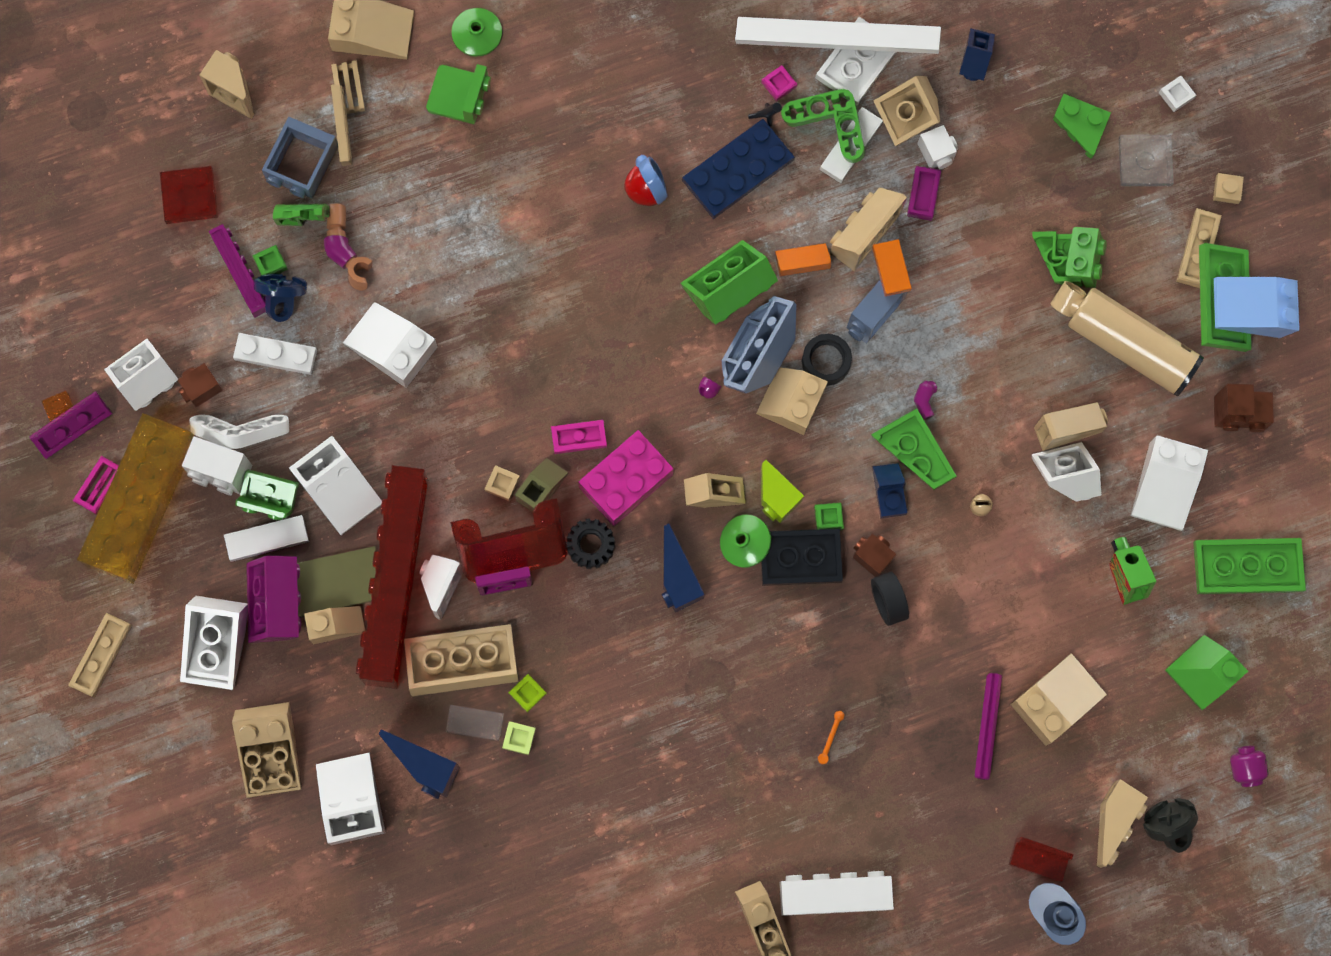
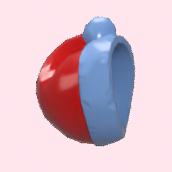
[624,155,667,206]

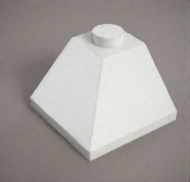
[1032,442,1101,502]
[419,555,463,620]

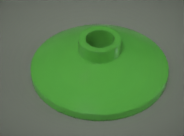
[452,8,502,56]
[720,515,771,568]

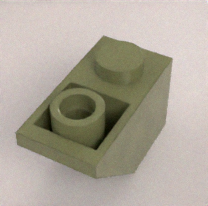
[515,458,568,516]

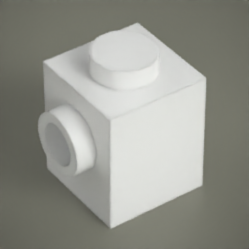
[917,125,958,169]

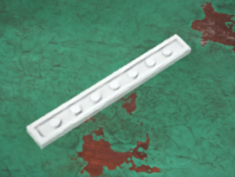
[735,17,941,54]

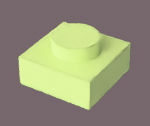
[502,721,536,755]

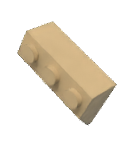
[830,187,907,271]

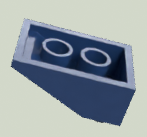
[379,729,460,799]

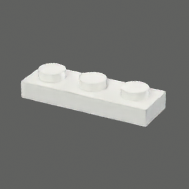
[233,333,317,375]

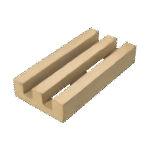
[331,60,365,114]

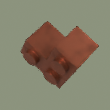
[1214,384,1274,432]

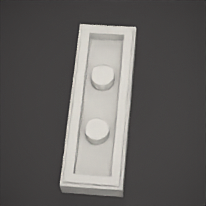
[820,107,883,183]
[224,515,309,562]

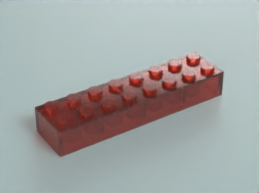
[356,465,429,689]

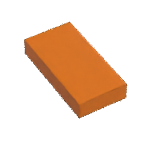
[872,239,912,297]

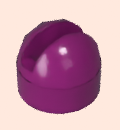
[698,377,721,399]

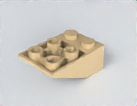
[232,702,301,798]

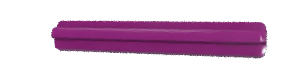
[975,673,1002,780]

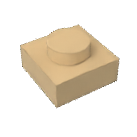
[1213,173,1244,204]
[485,465,520,501]

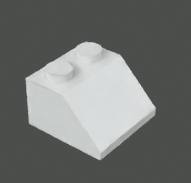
[104,339,178,411]

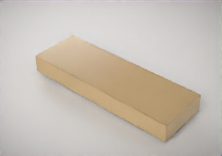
[331,84,352,166]
[1176,208,1222,288]
[68,613,132,698]

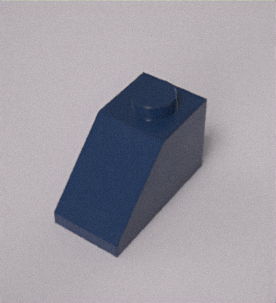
[959,28,995,81]

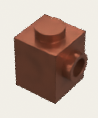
[178,363,223,407]
[853,533,897,577]

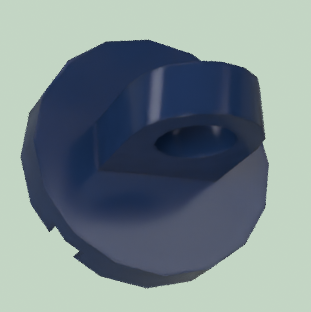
[254,274,307,322]

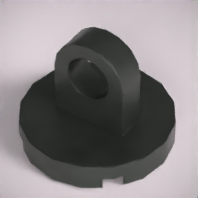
[1143,798,1198,853]

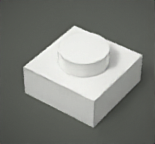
[1159,76,1196,112]

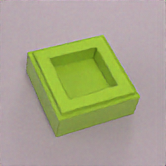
[508,674,547,713]

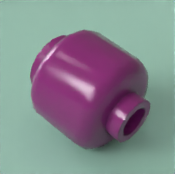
[1230,746,1269,787]

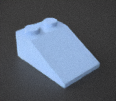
[1214,277,1299,338]

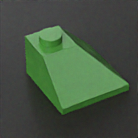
[1165,635,1248,710]

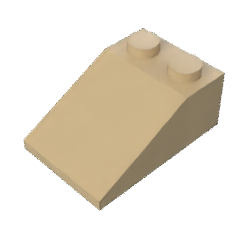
[328,0,414,60]
[1010,653,1107,746]

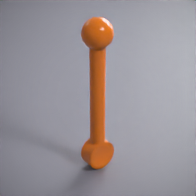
[818,711,845,764]

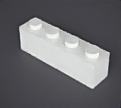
[779,871,894,916]

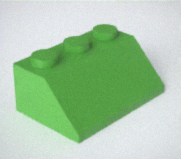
[680,240,778,325]

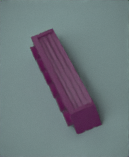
[209,224,266,318]

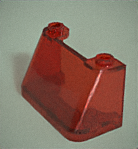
[450,498,567,583]

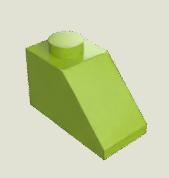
[761,460,804,523]

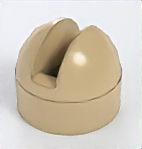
[970,494,992,516]

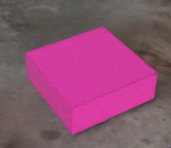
[761,65,797,101]

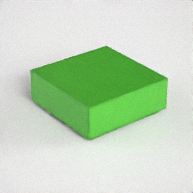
[252,245,288,275]
[814,503,844,531]

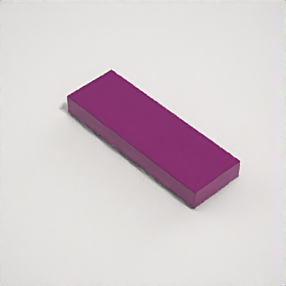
[29,391,112,459]

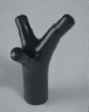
[748,102,782,126]

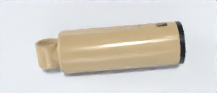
[1051,281,1204,397]

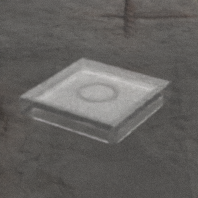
[1119,135,1174,186]

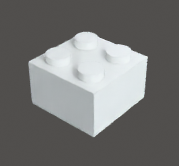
[182,436,253,496]

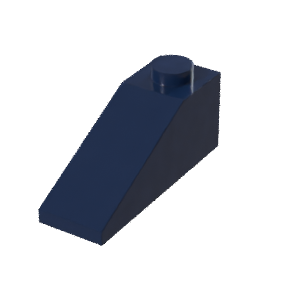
[661,524,705,613]

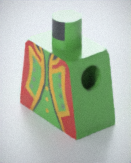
[1109,537,1156,605]

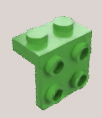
[426,64,491,125]

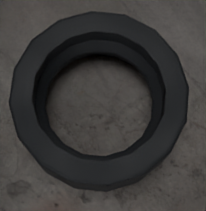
[801,333,852,386]
[871,572,910,626]

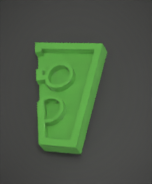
[871,408,957,490]

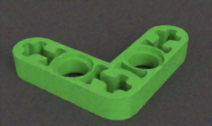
[781,89,865,163]

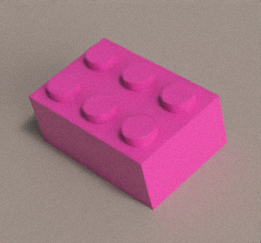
[578,430,674,526]

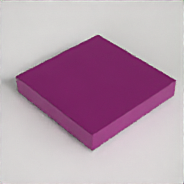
[475,567,533,596]

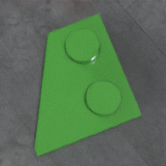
[1053,94,1111,159]

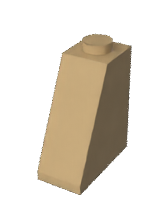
[1034,402,1108,451]

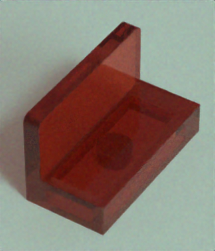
[1008,837,1074,882]

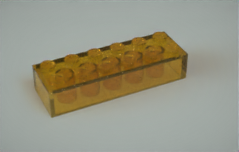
[77,413,194,584]

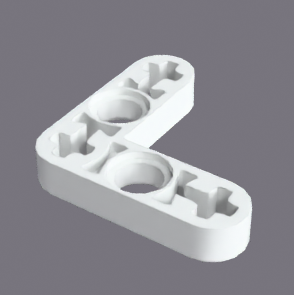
[190,415,289,449]

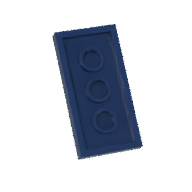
[682,119,795,219]

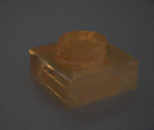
[42,391,74,422]

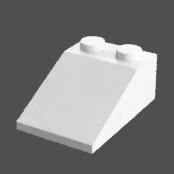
[343,302,437,388]
[1131,435,1208,531]
[180,596,248,690]

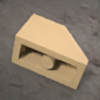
[684,473,745,508]
[304,606,366,645]

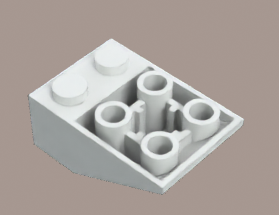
[289,436,384,535]
[316,753,385,845]

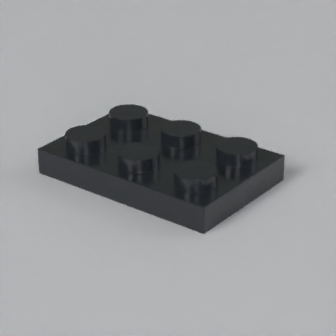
[761,529,843,586]

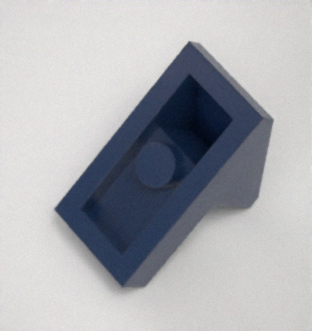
[872,463,907,519]

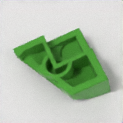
[273,204,329,226]
[1032,231,1083,287]

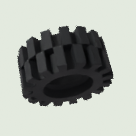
[566,518,615,569]

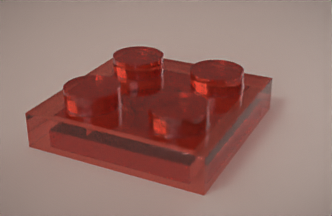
[160,166,218,224]

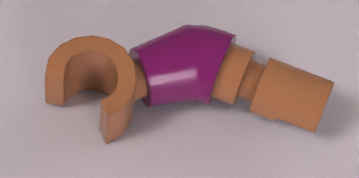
[324,203,372,291]

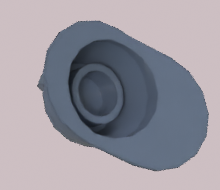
[1029,883,1086,945]

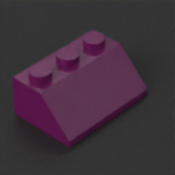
[247,556,302,643]

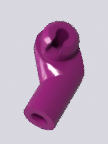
[914,381,937,420]

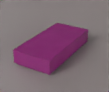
[907,166,941,221]

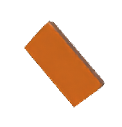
[775,243,831,277]

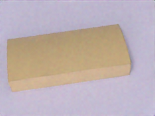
[404,624,519,696]

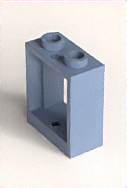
[262,116,338,198]
[846,280,911,344]

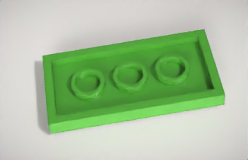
[1199,243,1251,352]
[1193,538,1306,594]

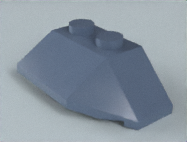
[721,296,796,394]

